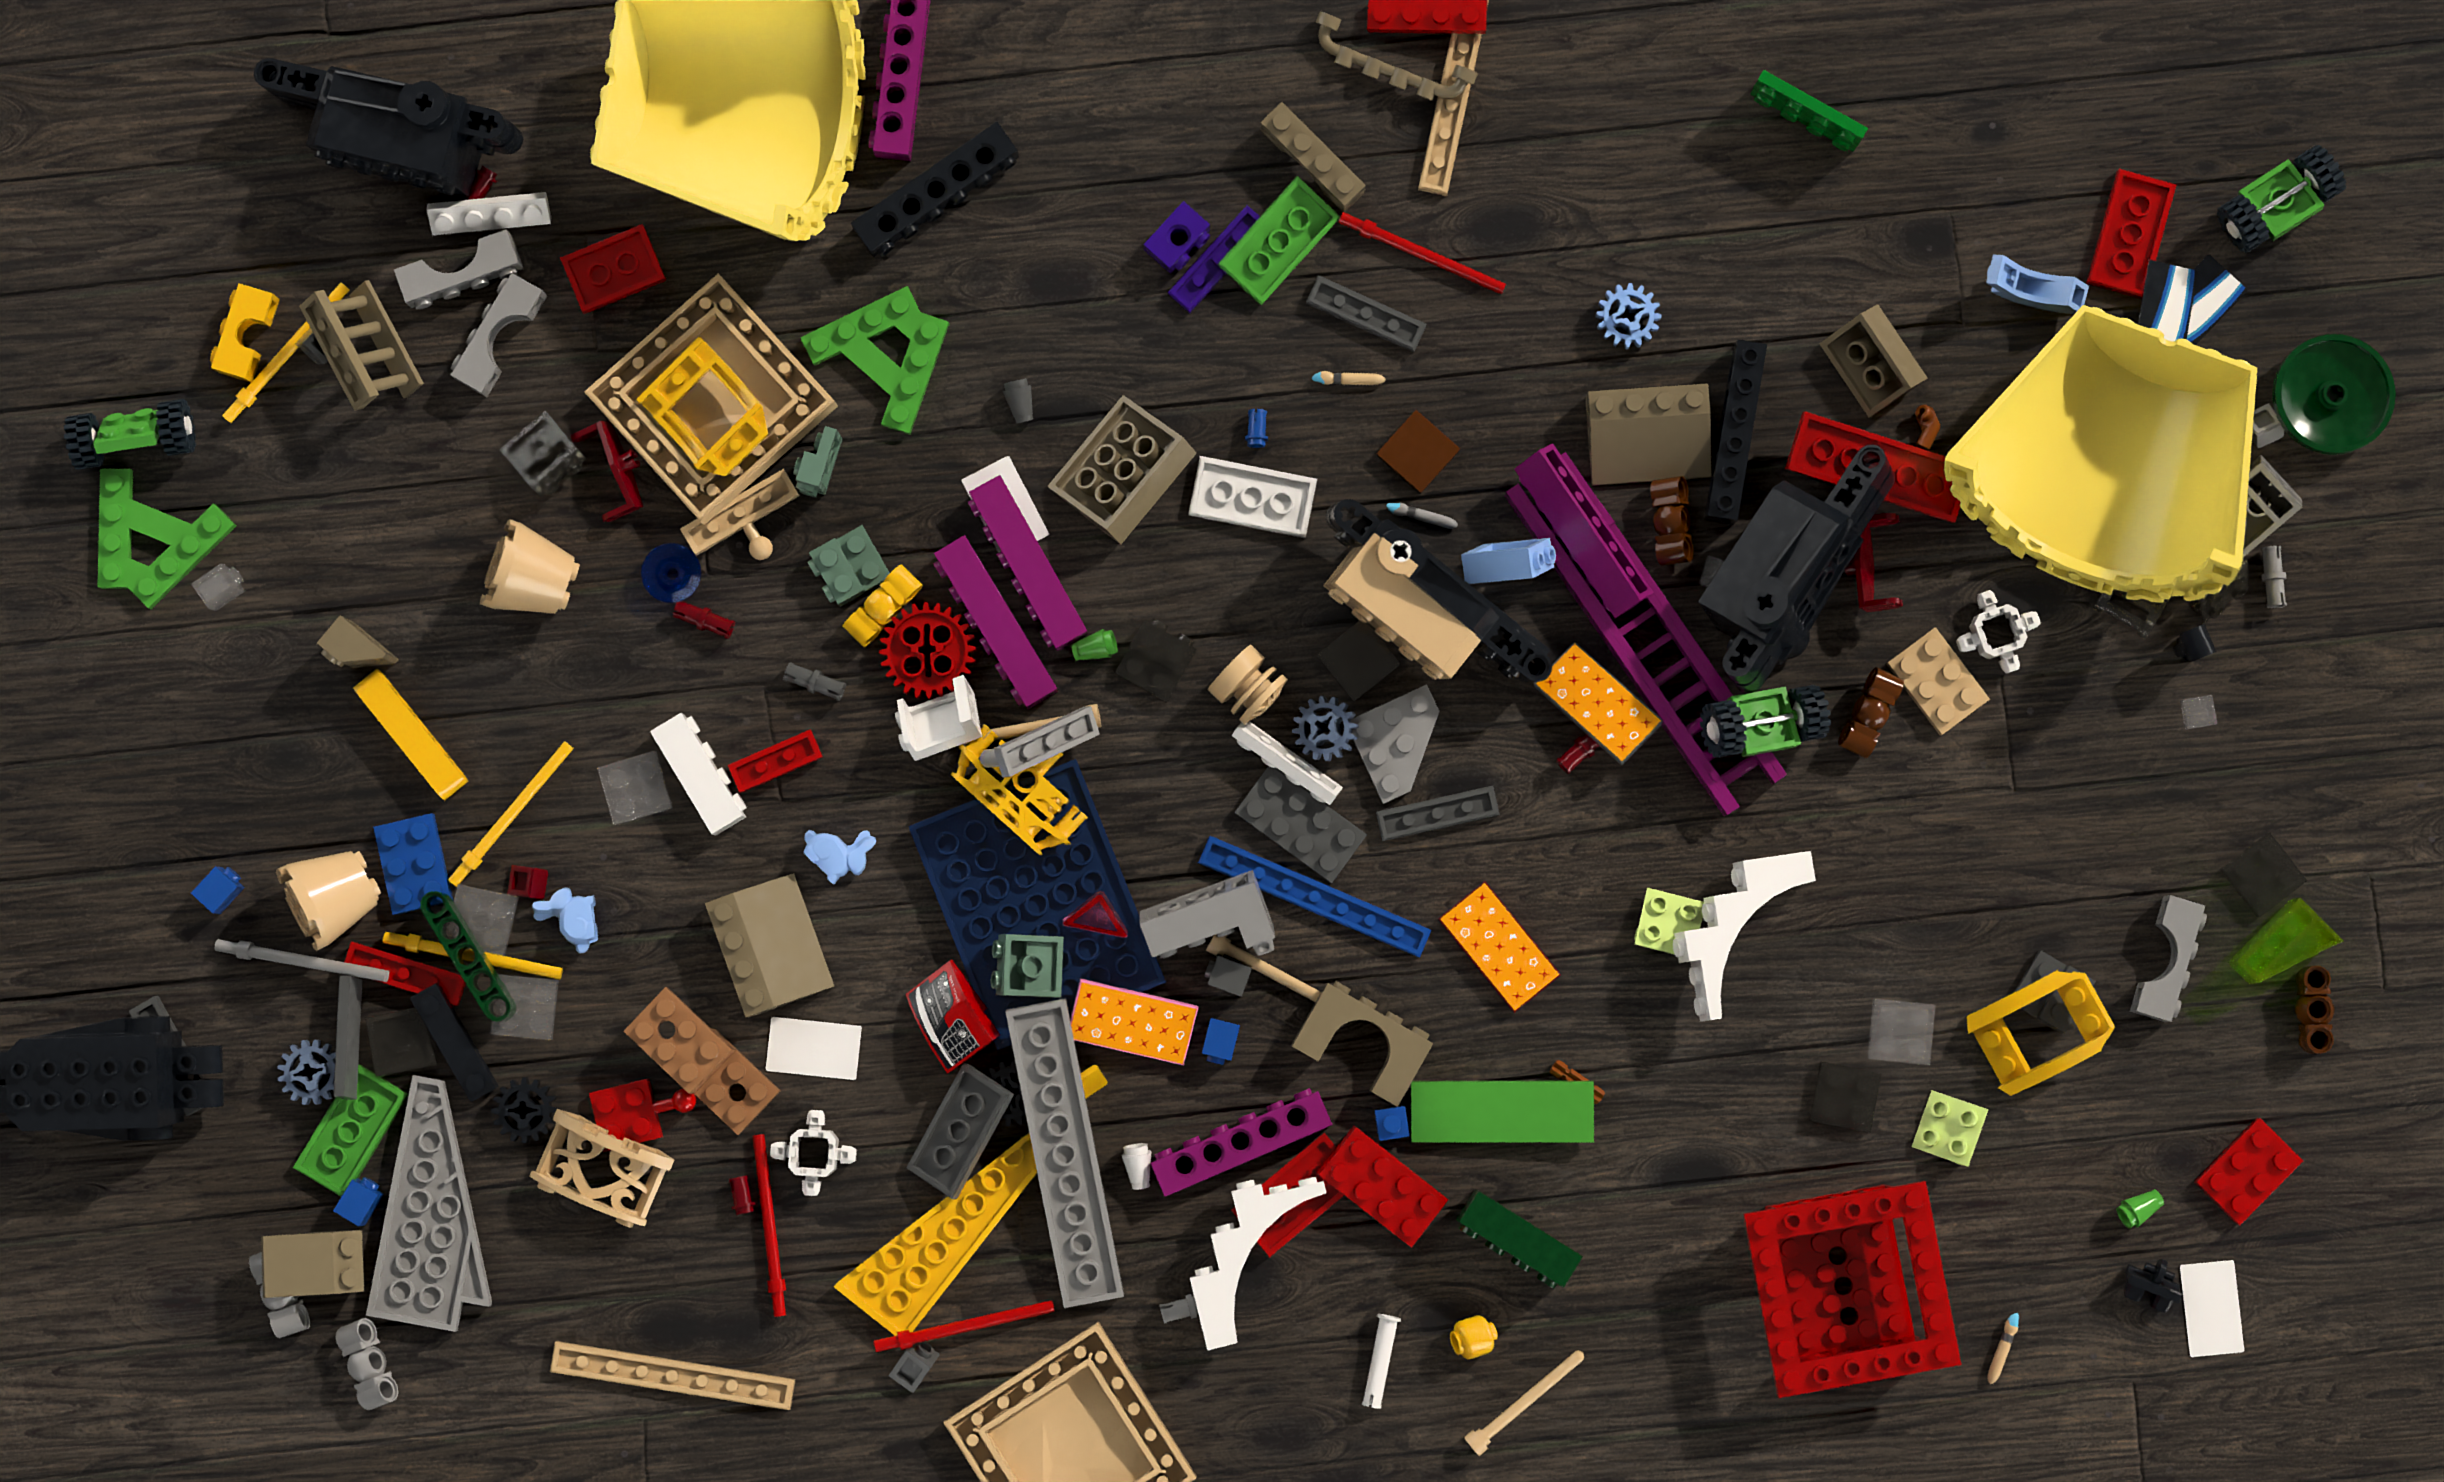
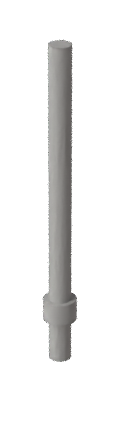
[215,939,389,982]

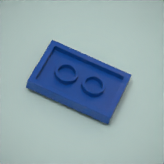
[373,813,453,915]

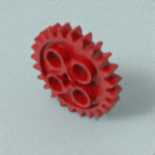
[879,602,977,700]

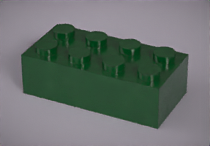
[1456,1189,1583,1289]

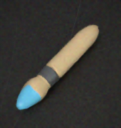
[1312,371,1386,385]
[1987,1313,2019,1384]

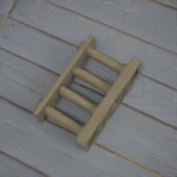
[299,280,424,411]

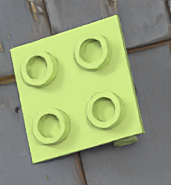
[1634,888,1704,955]
[1912,1090,1988,1167]

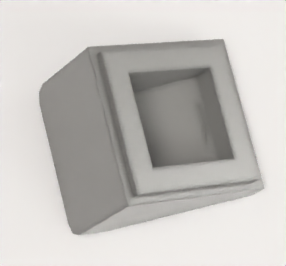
[2252,403,2284,448]

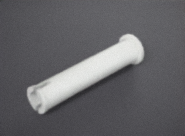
[1362,1314,1401,1409]

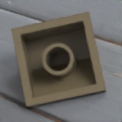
[317,615,399,668]

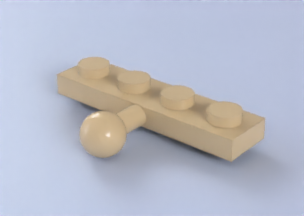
[680,469,800,560]

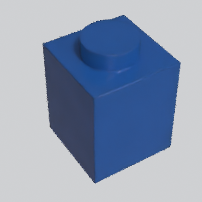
[191,866,245,914]
[1202,1018,1240,1065]
[1374,1106,1410,1141]
[333,1177,384,1226]

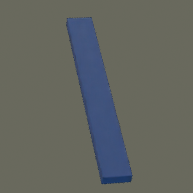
[1198,836,1431,958]

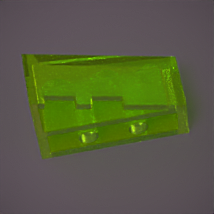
[2227,898,2344,984]

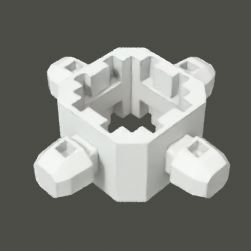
[1956,590,2041,674]
[770,1110,857,1196]

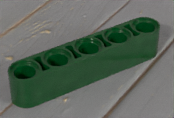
[420,891,516,1022]

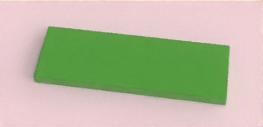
[1411,1081,1594,1142]

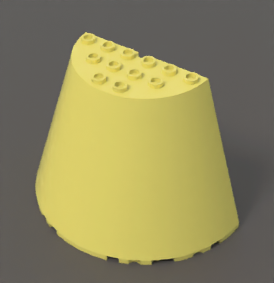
[590,0,865,241]
[1944,305,2257,603]

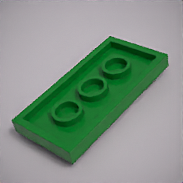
[1750,69,1868,152]

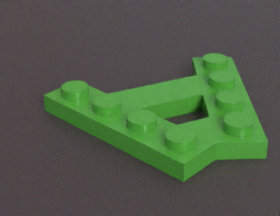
[800,286,949,435]
[98,469,237,609]

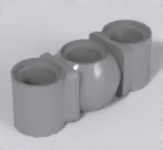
[249,1252,310,1338]
[335,1318,398,1410]

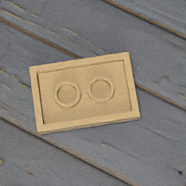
[1886,627,1990,736]

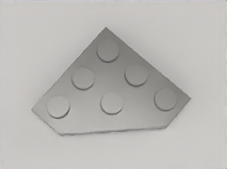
[1351,684,1440,804]

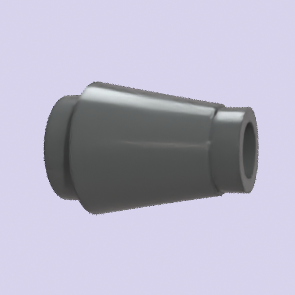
[1003,378,1033,424]

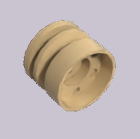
[1208,644,1288,725]

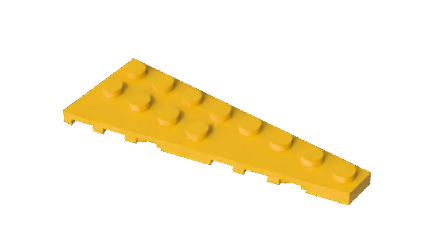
[834,1133,1037,1336]

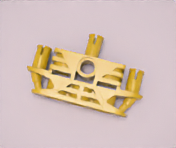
[951,724,1088,856]

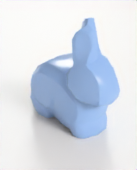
[803,830,876,885]
[532,887,598,954]

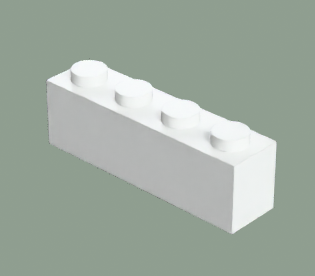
[650,713,747,836]

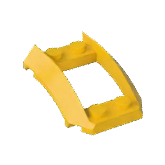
[636,336,768,476]
[1967,970,2115,1096]

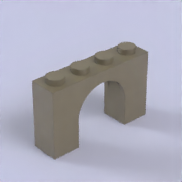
[1290,981,1434,1107]

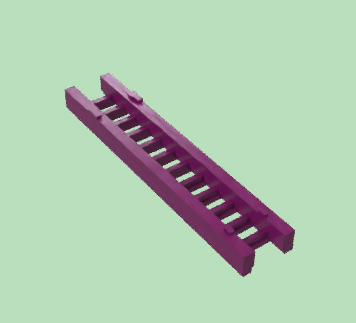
[1504,452,1787,817]

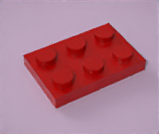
[560,224,666,314]
[2194,1117,2303,1225]

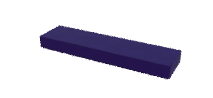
[1168,205,1260,314]

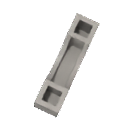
[394,229,523,309]
[451,273,547,397]
[2130,895,2207,1022]

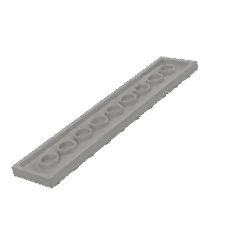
[1005,998,1124,1308]

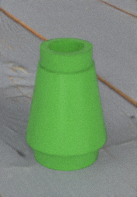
[1071,629,1118,661]
[2116,1189,2164,1229]

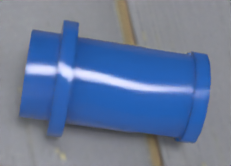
[1245,409,1268,448]

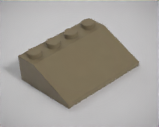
[1585,384,1711,486]
[1048,395,1197,545]
[705,873,835,1018]

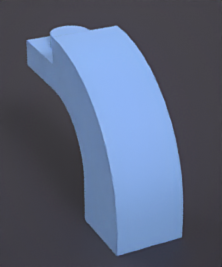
[1986,254,2089,314]

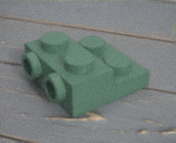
[793,426,843,497]
[808,525,890,607]
[991,934,1063,997]

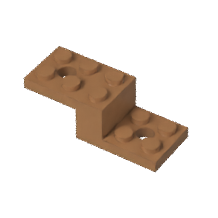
[624,987,781,1135]

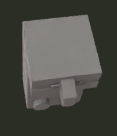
[2243,455,2302,557]
[1140,870,1275,958]

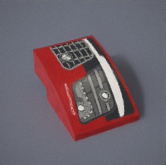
[906,959,1000,1073]

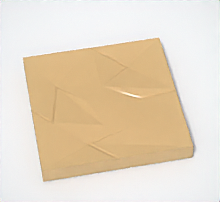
[584,273,838,525]
[943,1321,1197,1482]

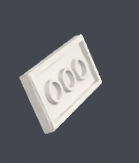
[1188,456,1317,538]

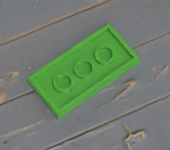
[1217,176,1340,305]
[293,1063,409,1197]

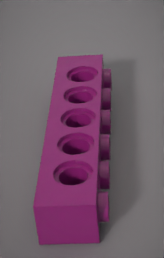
[869,0,931,161]
[1151,1088,1332,1196]

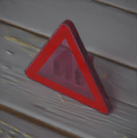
[1062,891,1128,938]

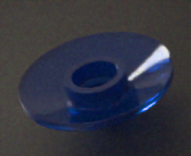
[641,543,702,603]

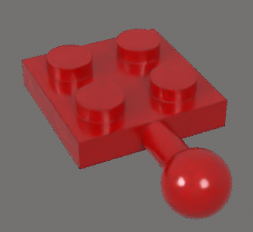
[589,1078,696,1152]

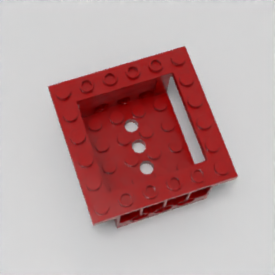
[1743,1181,1961,1398]

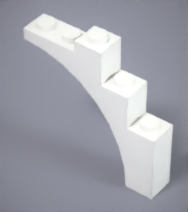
[1673,851,1816,1022]
[1190,1177,1326,1350]

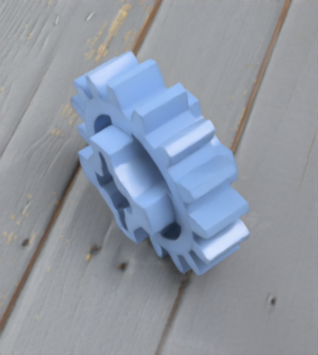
[1596,283,1662,349]

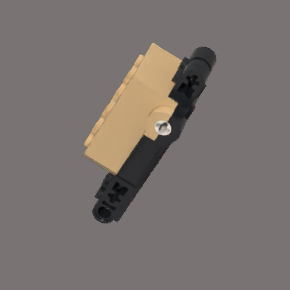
[1323,499,1552,682]

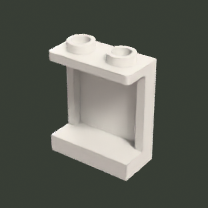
[895,675,982,761]

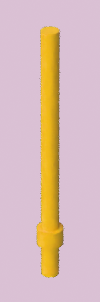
[222,282,350,423]
[448,741,574,887]
[383,931,563,980]

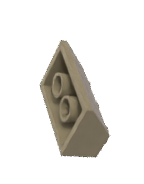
[1820,304,1928,418]

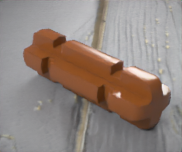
[1549,1060,1605,1104]

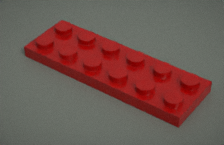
[1785,411,1961,523]

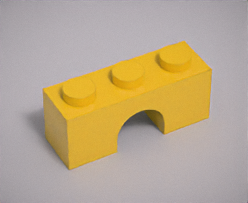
[210,283,280,383]

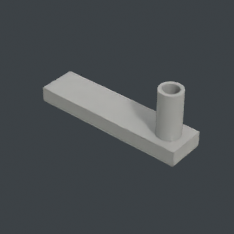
[980,706,1100,777]

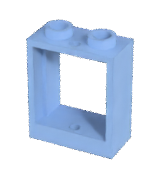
[1461,538,1556,584]

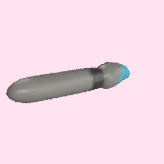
[1386,503,1458,529]

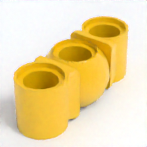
[843,564,923,647]

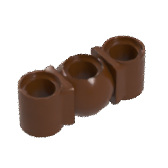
[1650,476,1694,566]
[1838,667,1904,758]
[2295,965,2335,1054]

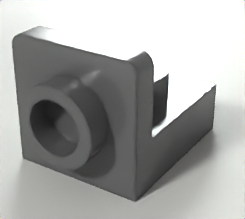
[889,1342,940,1393]

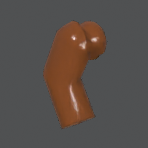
[1915,404,1940,451]

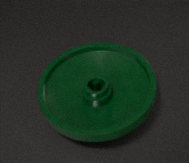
[2272,334,2396,455]

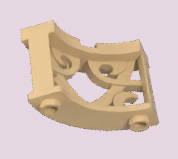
[530,1109,674,1228]

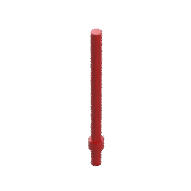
[1338,212,1506,295]
[752,1134,786,1317]
[873,1300,1055,1352]

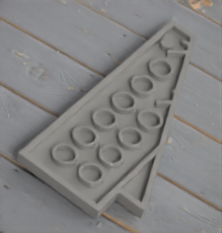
[366,1075,492,1332]

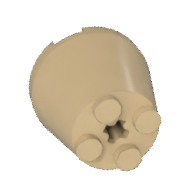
[480,519,580,614]
[276,851,381,951]

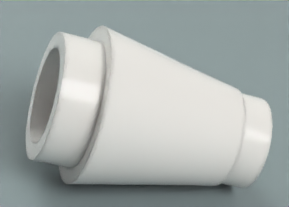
[1121,1143,1151,1190]

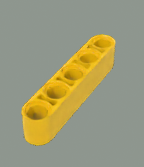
[353,669,468,801]

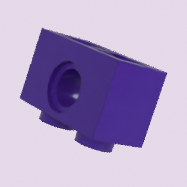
[1143,201,1210,274]

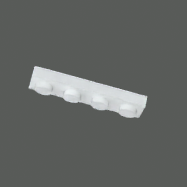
[427,192,551,235]
[1232,722,1343,805]

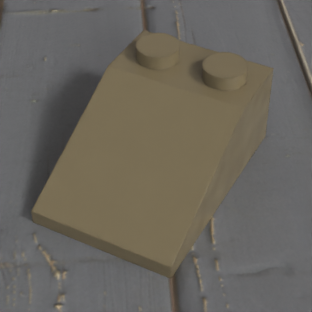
[261,1230,364,1298]

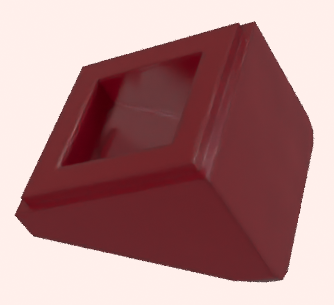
[507,865,548,899]

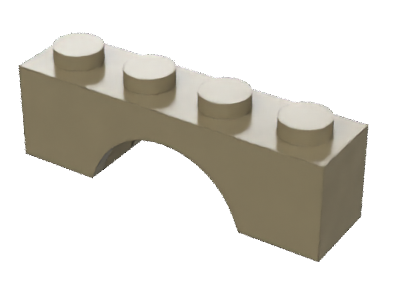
[1260,102,1366,212]

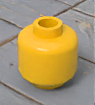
[1450,1315,1498,1360]

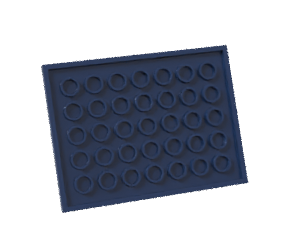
[908,759,1166,1050]

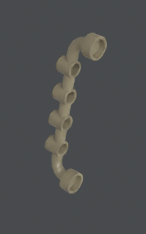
[1315,11,1478,101]

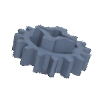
[1292,696,1359,762]
[277,1040,335,1105]

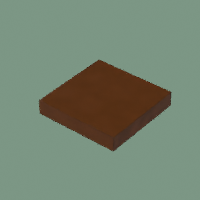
[1376,410,1460,494]

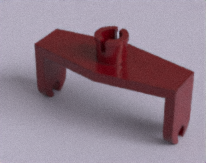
[570,421,644,522]
[1845,513,1903,612]

